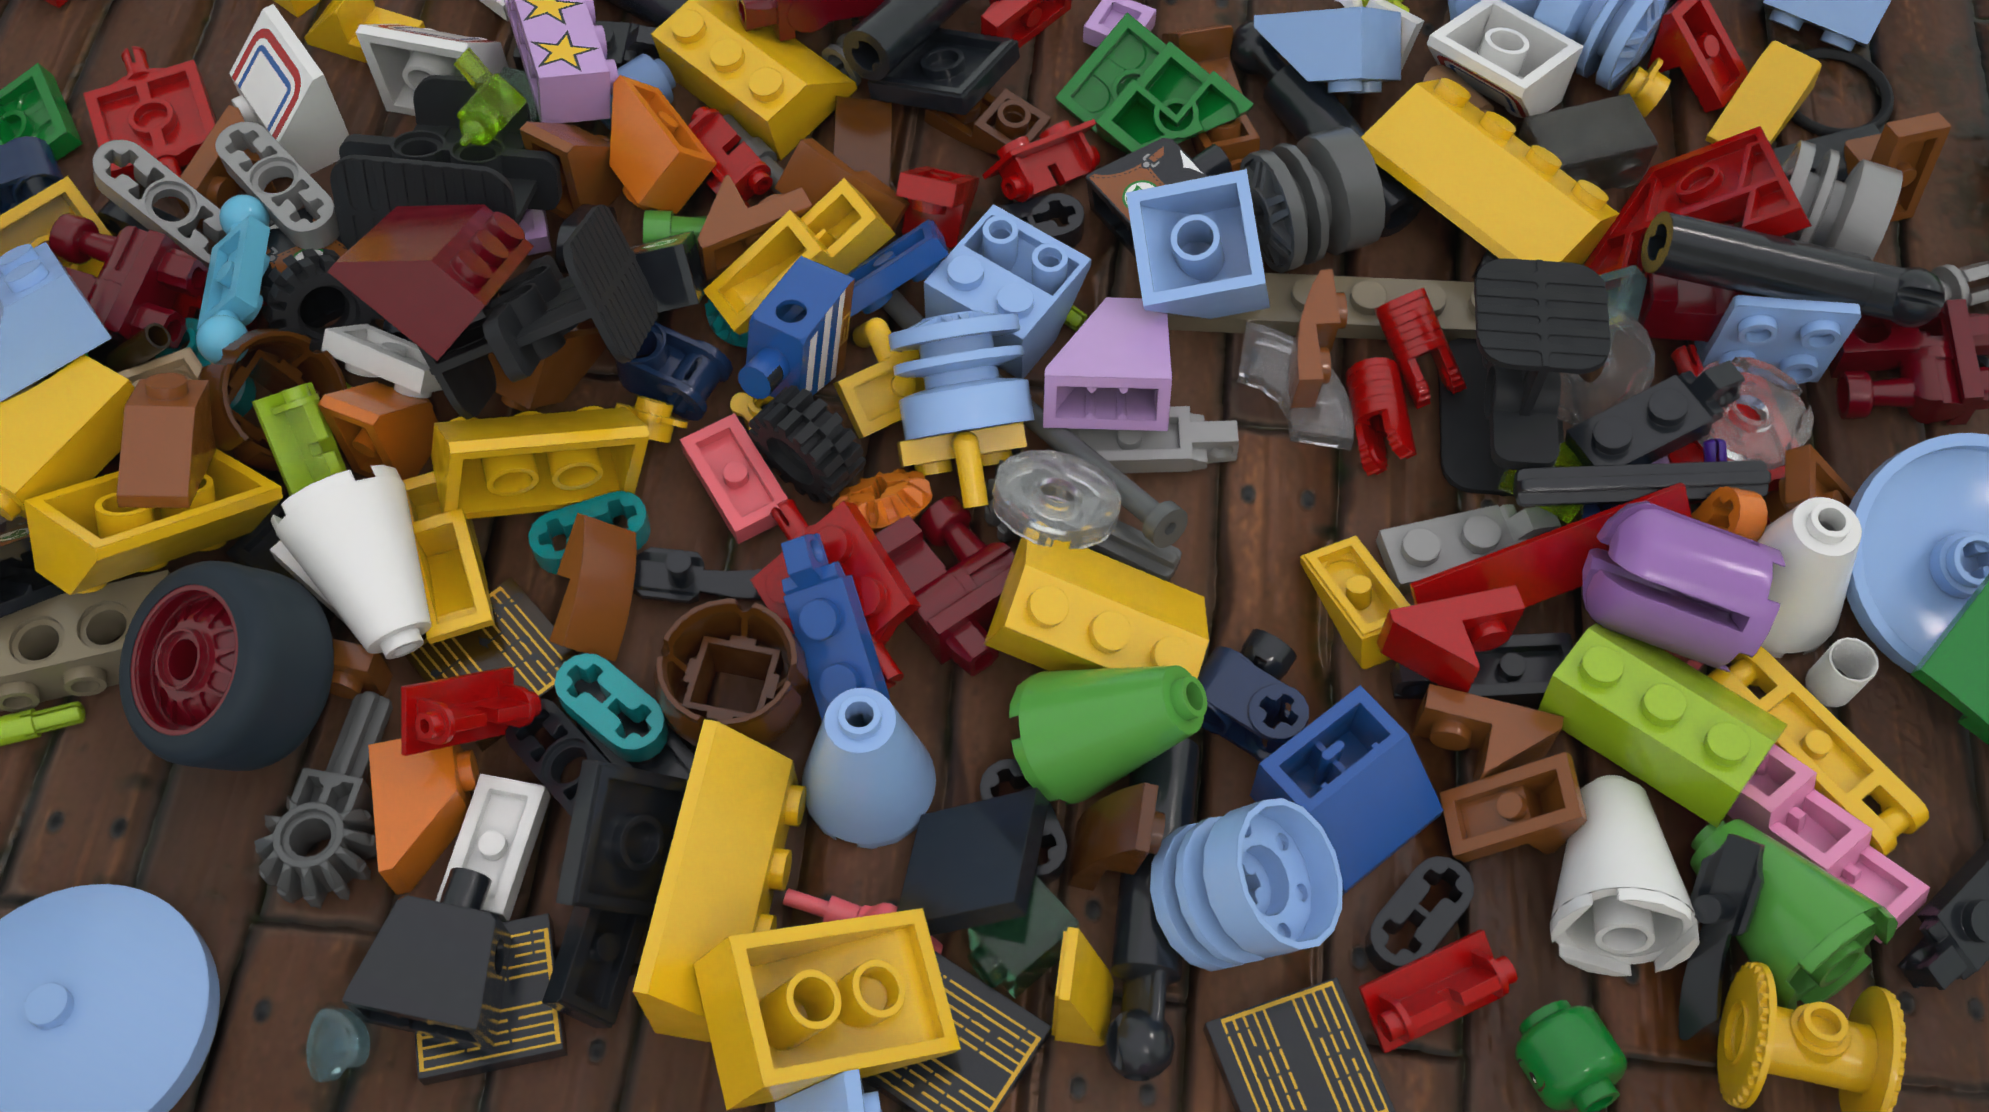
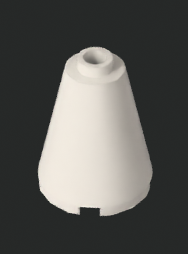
[271,465,432,659]
[1757,497,1862,658]
[1550,775,1700,977]

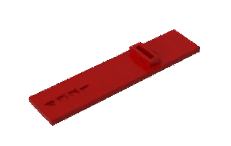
[1409,482,1692,608]

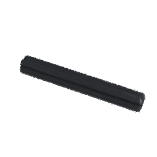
[1513,460,1771,507]

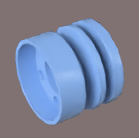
[1533,0,1670,91]
[888,310,1035,441]
[1150,798,1343,972]

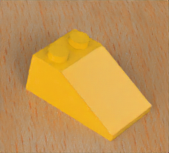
[693,908,961,1111]

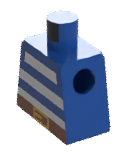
[738,256,855,399]

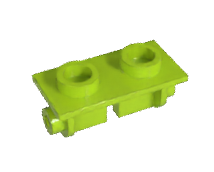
[252,382,347,496]

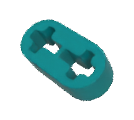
[528,491,651,574]
[554,653,668,762]

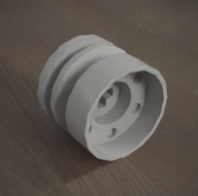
[1781,140,1903,261]

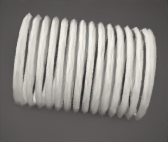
[1805,637,1879,707]

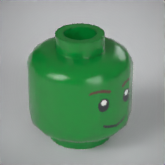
[1514,1000,1628,1112]

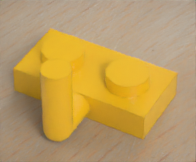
[833,317,925,439]
[897,422,1027,509]

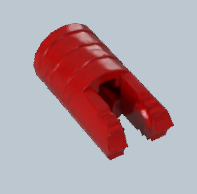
[1374,288,1467,409]
[1345,357,1417,477]

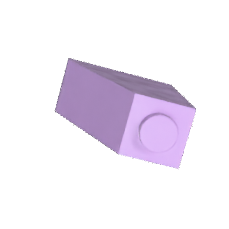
[1043,297,1172,431]

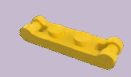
[1707,646,1929,856]

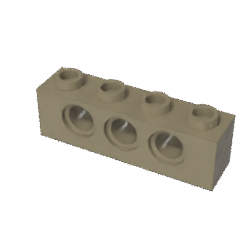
[0,570,171,712]

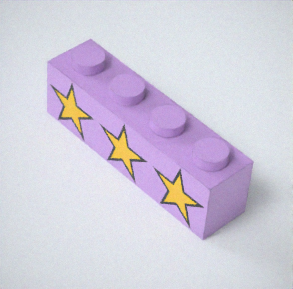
[504,0,618,124]

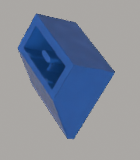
[1250,685,1443,896]

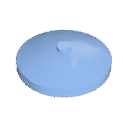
[1846,433,1989,673]
[0,884,220,1112]

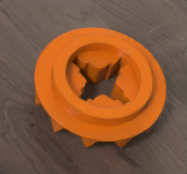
[832,469,933,533]

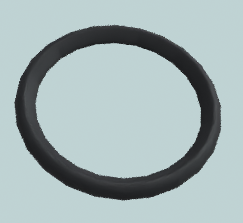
[1791,48,1894,136]

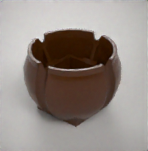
[197,329,347,472]
[653,598,809,747]

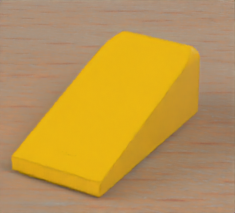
[1705,41,1822,145]
[1300,535,1411,669]
[1052,927,1114,1047]

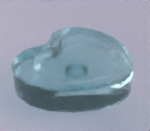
[306,1008,370,1082]

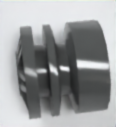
[1240,126,1385,274]

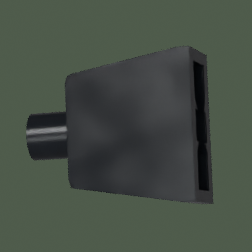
[342,867,511,1050]

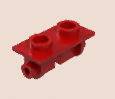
[688,106,773,208]
[982,119,1100,202]
[401,666,541,756]
[1358,929,1518,1053]

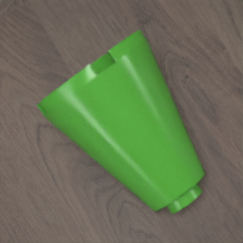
[1009,665,1207,805]
[1690,819,1898,1010]

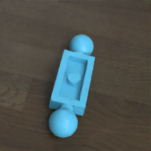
[196,194,270,364]

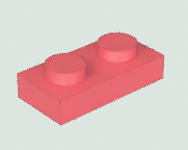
[679,413,788,544]

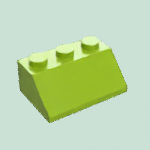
[1538,623,1787,828]

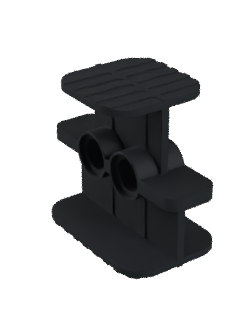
[330,75,562,250]
[417,204,658,420]
[1438,258,1611,496]

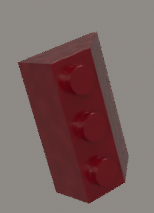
[327,204,534,361]

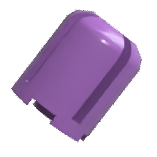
[1582,501,1785,672]

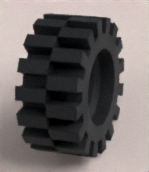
[261,248,384,364]
[748,385,866,504]

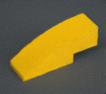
[703,178,896,335]
[402,471,495,644]

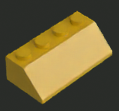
[1361,78,1620,265]
[632,719,806,1043]

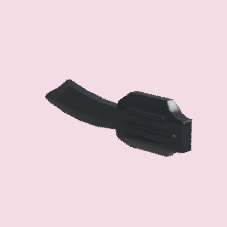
[633,547,762,604]
[1679,834,1765,1040]

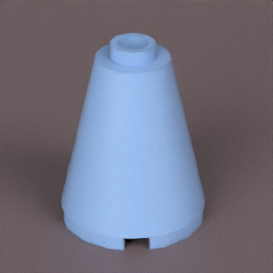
[802,688,936,849]

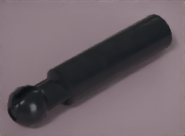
[843,0,968,81]
[1230,20,1423,238]
[1641,211,1945,328]
[1104,738,1199,1081]

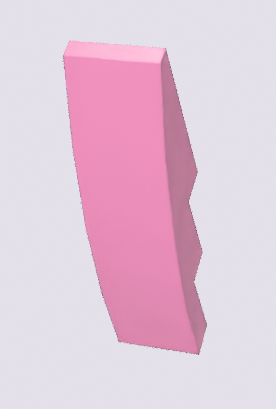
[1727,745,1930,944]

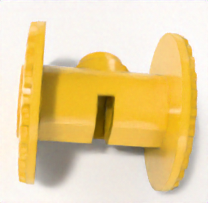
[1717,962,1906,1112]

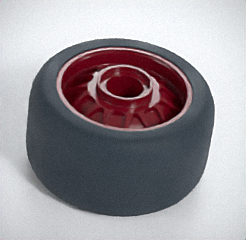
[119,561,334,771]

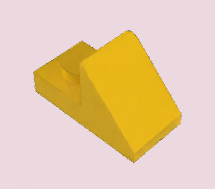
[304,0,425,64]

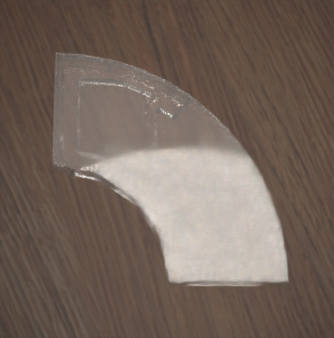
[1237,322,1354,450]

